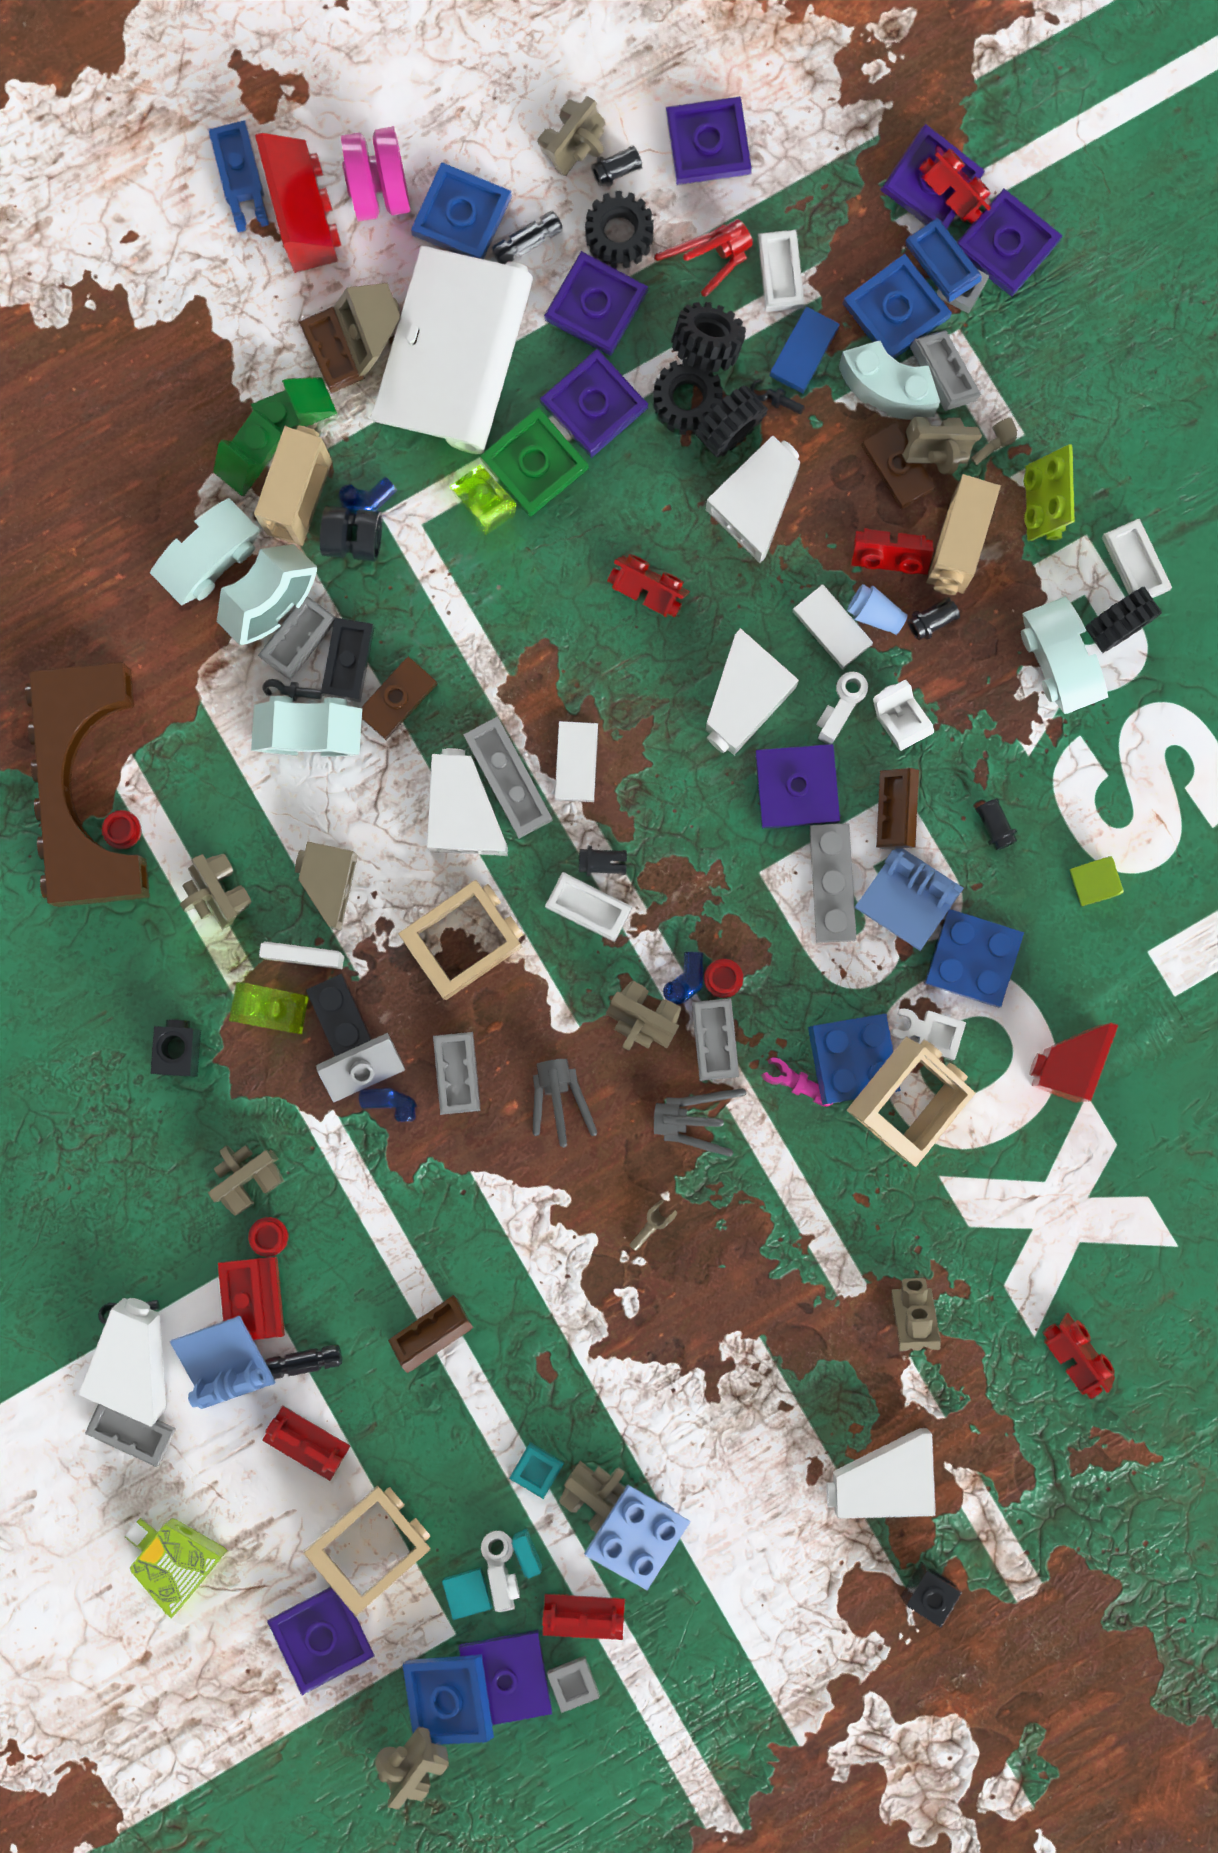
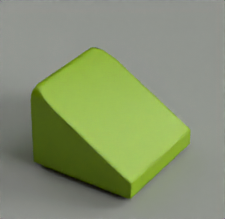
[1069,856,1124,907]

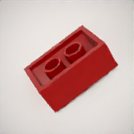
[255,133,342,273]

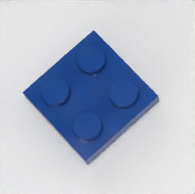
[411,162,512,260]
[843,254,952,359]
[924,909,1024,1008]
[808,1014,901,1105]
[402,1655,494,1745]

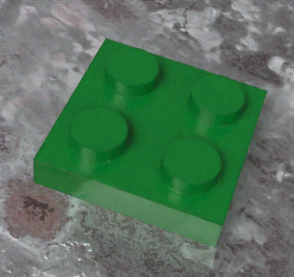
[480,407,589,517]

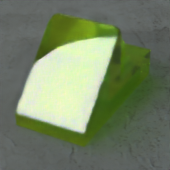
[449,464,517,536]
[229,982,309,1034]

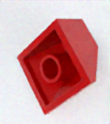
[1029,1023,1118,1103]

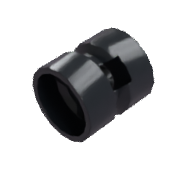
[320,505,382,562]

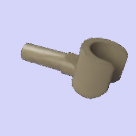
[971,418,1018,465]
[629,1200,677,1251]

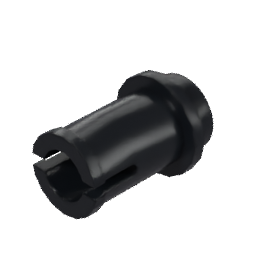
[591,145,642,187]
[907,597,960,640]
[975,798,1018,851]
[578,845,627,877]

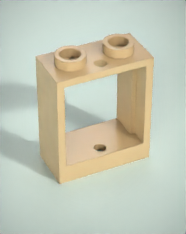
[254,426,332,546]
[926,474,1001,595]
[398,880,524,1000]
[846,1037,975,1167]
[303,1485,431,1616]

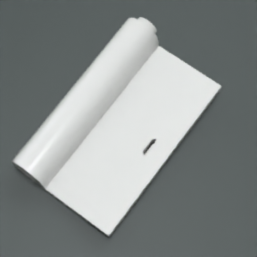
[371,245,533,454]

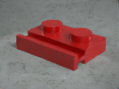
[218,1256,285,1340]

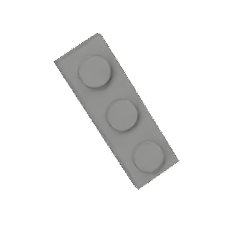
[464,717,553,838]
[809,823,856,943]

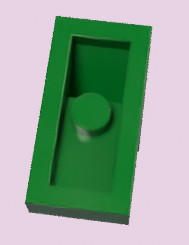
[251,377,338,430]
[213,410,283,496]

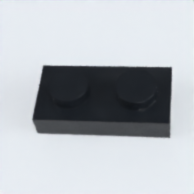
[321,618,375,702]
[306,974,372,1056]

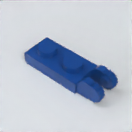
[208,120,269,233]

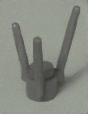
[532,1059,597,1148]
[654,1088,746,1157]

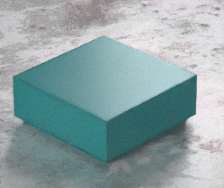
[509,1442,564,1499]
[511,1528,542,1579]
[442,1567,492,1620]

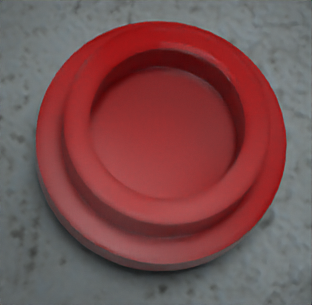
[102,810,142,849]
[704,959,743,998]
[248,1217,289,1257]

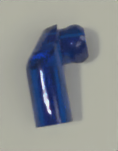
[338,477,398,513]
[663,952,703,1005]
[359,1088,418,1122]

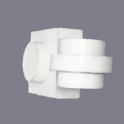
[816,672,868,745]
[481,1531,520,1612]

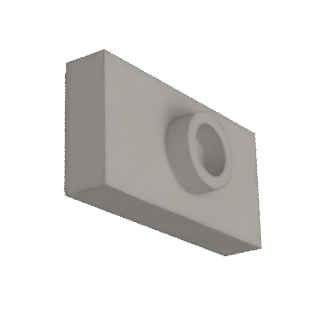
[910,330,981,411]
[258,596,336,681]
[692,998,739,1081]
[433,1032,481,1115]
[316,1033,405,1103]
[85,1404,176,1467]

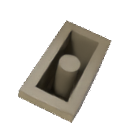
[334,283,400,376]
[295,841,358,931]

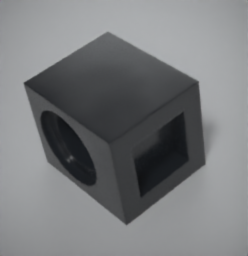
[150,1020,201,1077]
[901,1562,962,1628]

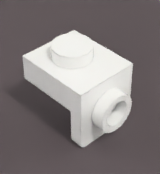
[873,680,934,751]

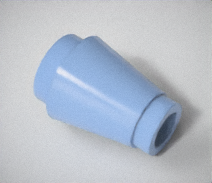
[847,584,908,635]

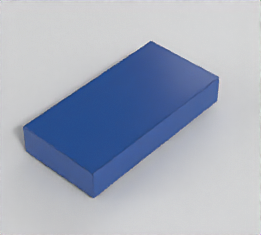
[906,218,981,303]
[770,307,840,394]

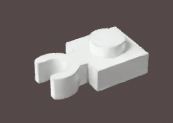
[891,1009,966,1060]

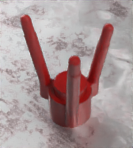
[654,219,753,297]

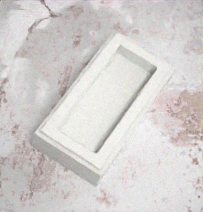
[758,230,804,312]
[1102,519,1172,598]
[792,584,873,670]
[555,721,598,802]
[545,872,632,942]
[259,941,344,969]

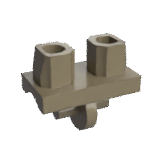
[537,96,606,176]
[902,417,982,475]
[180,853,251,930]
[606,981,681,1051]
[208,1145,284,1215]
[891,1278,941,1351]
[559,1461,625,1533]
[375,1727,449,1810]

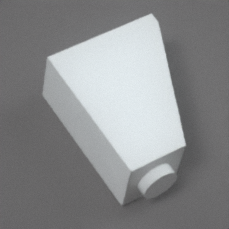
[706,436,800,563]
[706,628,799,755]
[427,748,508,856]
[78,1298,166,1426]
[826,1428,935,1519]

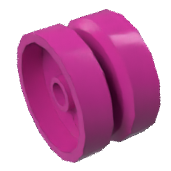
[341,126,411,222]

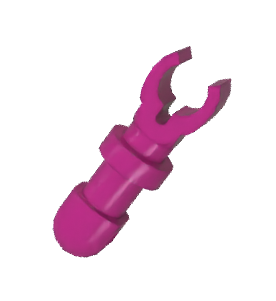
[761,1058,833,1107]

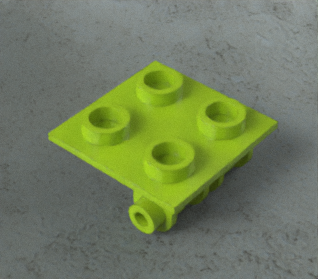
[1023,444,1075,541]

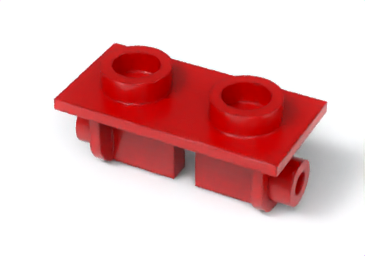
[918,146,991,224]
[851,528,934,575]
[607,554,690,617]
[1042,1313,1115,1399]
[262,1405,351,1481]
[542,1594,625,1640]

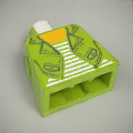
[125,1518,228,1619]

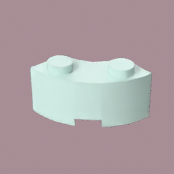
[839,340,940,420]
[150,498,261,605]
[217,544,317,645]
[1021,596,1108,714]
[251,696,362,757]

